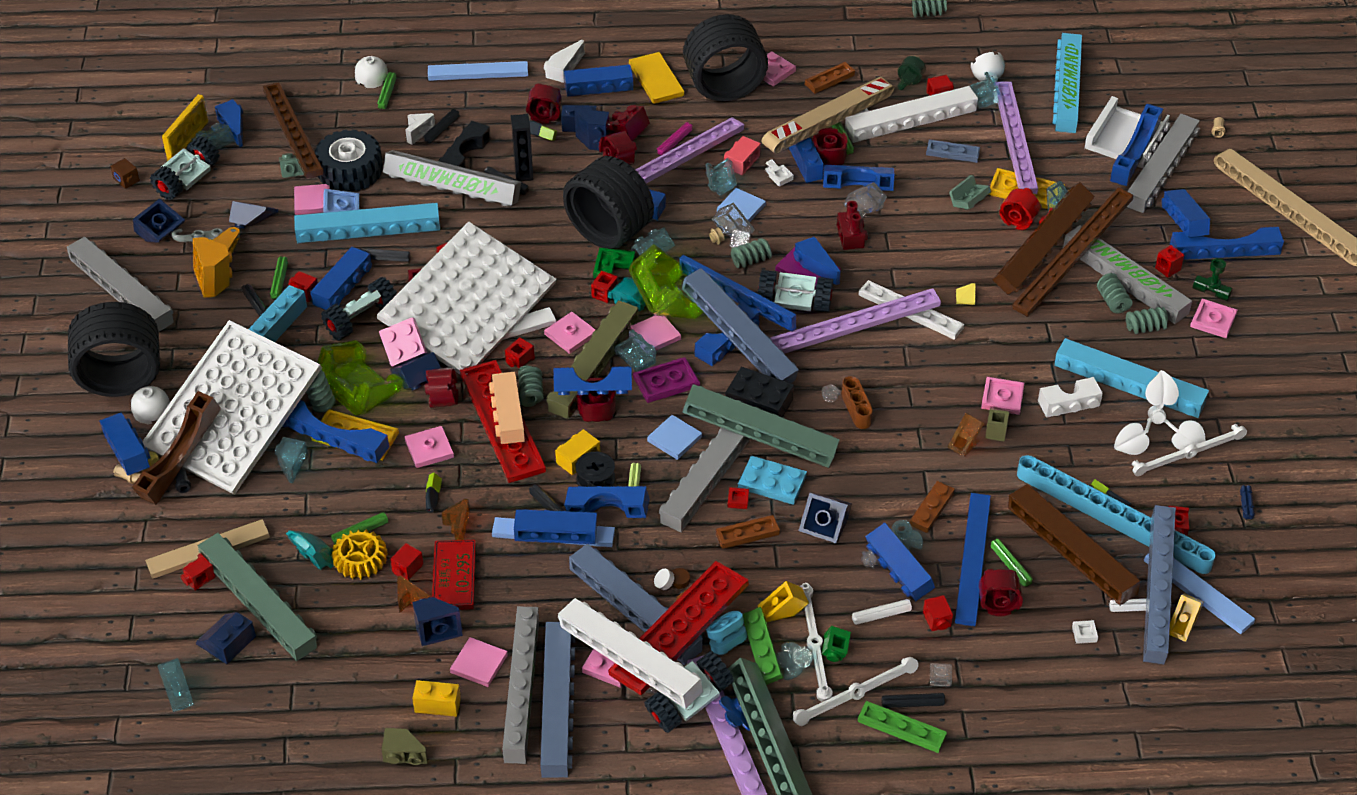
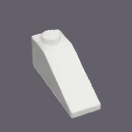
[544,40,585,83]

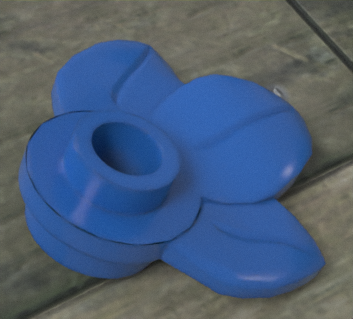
[719,696,750,731]

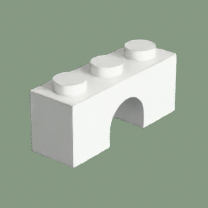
[1038,377,1103,418]

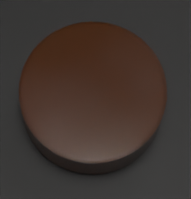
[671,568,690,589]

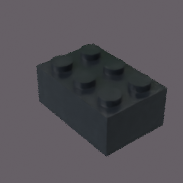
[725,366,794,418]

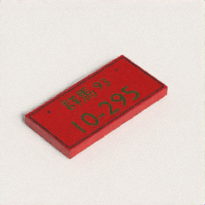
[432,540,476,610]

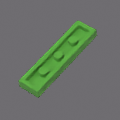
[742,607,783,685]
[858,701,947,753]

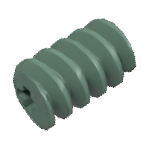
[912,0,947,17]
[731,238,772,268]
[1097,273,1133,313]
[1126,307,1168,334]
[518,366,543,407]
[306,370,335,413]

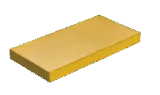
[629,52,684,104]
[162,94,209,161]
[988,168,1065,209]
[311,409,399,461]

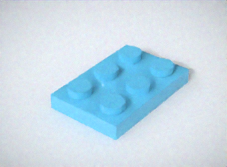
[738,456,807,505]

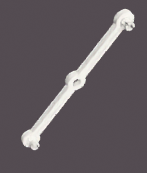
[1132,424,1247,476]
[800,583,832,702]
[793,657,918,726]

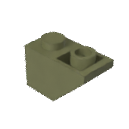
[985,408,1009,441]
[382,728,428,765]

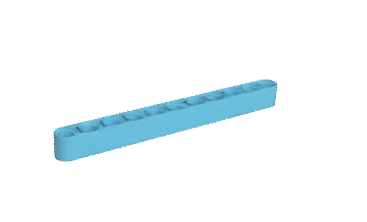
[1017,455,1215,574]

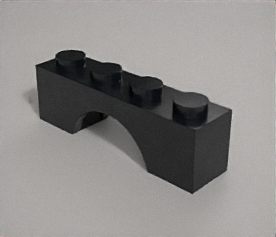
[438,121,491,168]

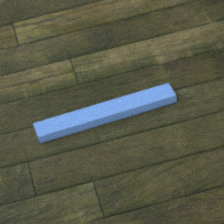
[428,61,528,81]
[492,517,615,547]
[1144,554,1255,634]

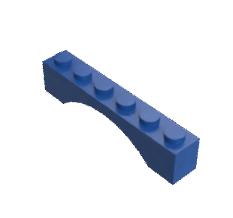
[1110,104,1163,186]
[1170,227,1284,260]
[282,400,389,463]

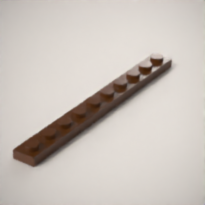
[263,82,323,179]
[1012,187,1133,317]

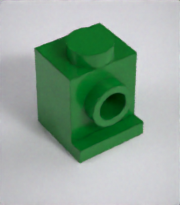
[822,626,851,662]

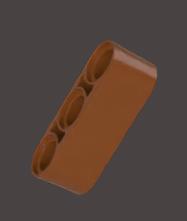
[841,376,873,429]

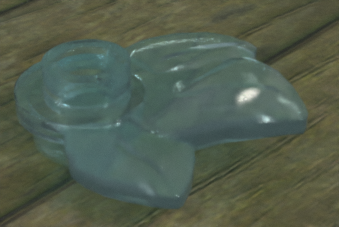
[892,520,923,550]
[776,642,813,680]

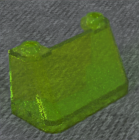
[629,244,703,319]
[317,340,404,415]

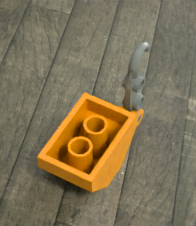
[171,227,240,298]

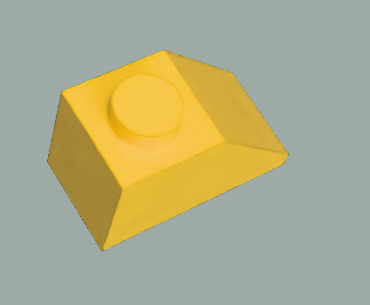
[757,581,809,622]
[1169,593,1204,642]

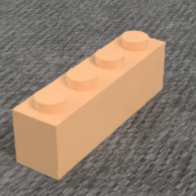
[489,372,525,444]

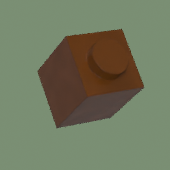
[110,158,140,189]

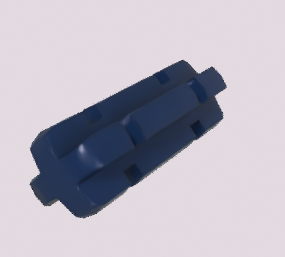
[1240,485,1255,520]

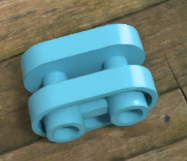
[706,611,747,655]

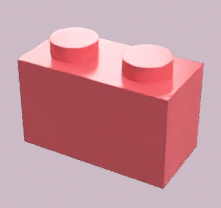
[724,136,761,176]

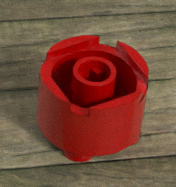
[999,188,1042,230]

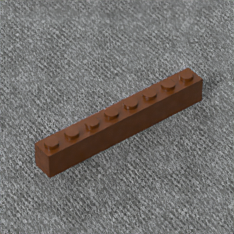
[992,182,1095,295]
[1008,484,1140,606]

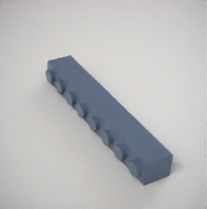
[682,268,799,383]
[1143,505,1176,664]
[569,544,702,665]
[541,622,576,778]

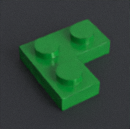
[593,248,635,278]

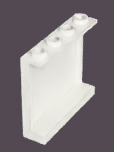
[1085,96,1171,168]

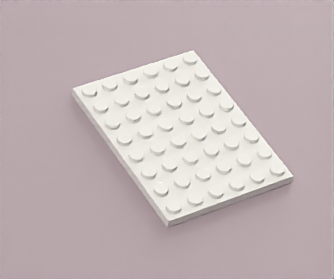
[377,221,556,374]
[142,320,322,495]

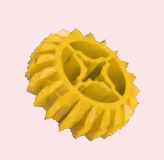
[332,529,388,580]

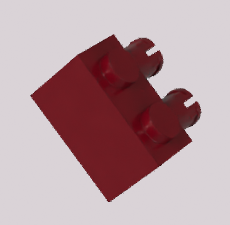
[609,105,650,141]
[836,201,868,250]

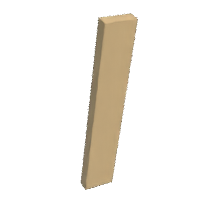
[145,519,270,579]

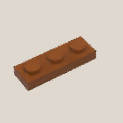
[805,62,855,94]
[909,481,955,533]
[716,515,780,549]

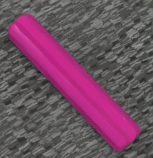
[657,122,692,155]

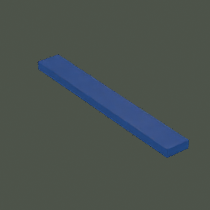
[679,255,796,332]
[955,493,991,626]

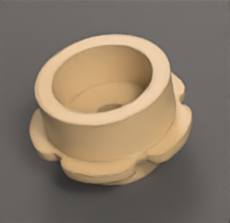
[709,227,724,245]

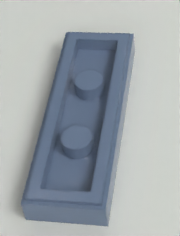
[926,140,980,163]

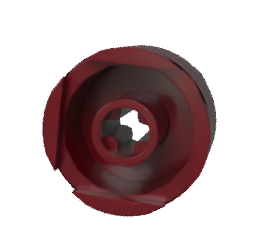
[526,83,562,124]
[813,128,848,167]
[599,131,637,165]
[425,368,459,408]
[577,378,616,422]
[979,569,1023,616]

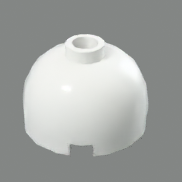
[971,52,1005,83]
[355,56,388,88]
[131,386,170,424]

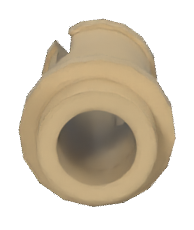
[1211,117,1226,138]

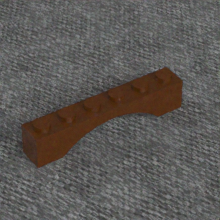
[132,391,221,505]

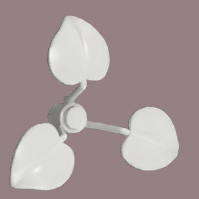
[1114,370,1206,455]

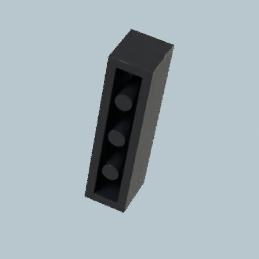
[511,114,534,182]

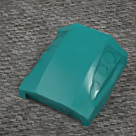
[608,277,658,312]
[286,530,334,570]

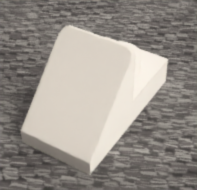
[406,113,435,145]

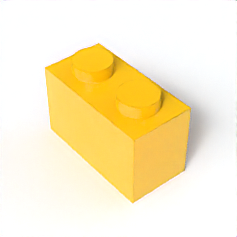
[555,429,600,476]
[412,680,461,717]

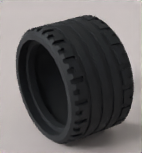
[683,14,768,101]
[563,156,654,249]
[68,302,160,397]

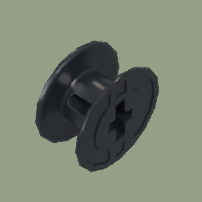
[576,451,615,487]

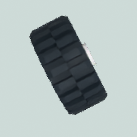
[315,129,383,192]

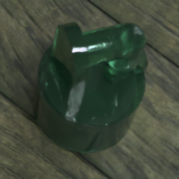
[897,56,926,90]

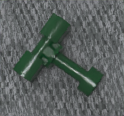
[1192,258,1232,301]

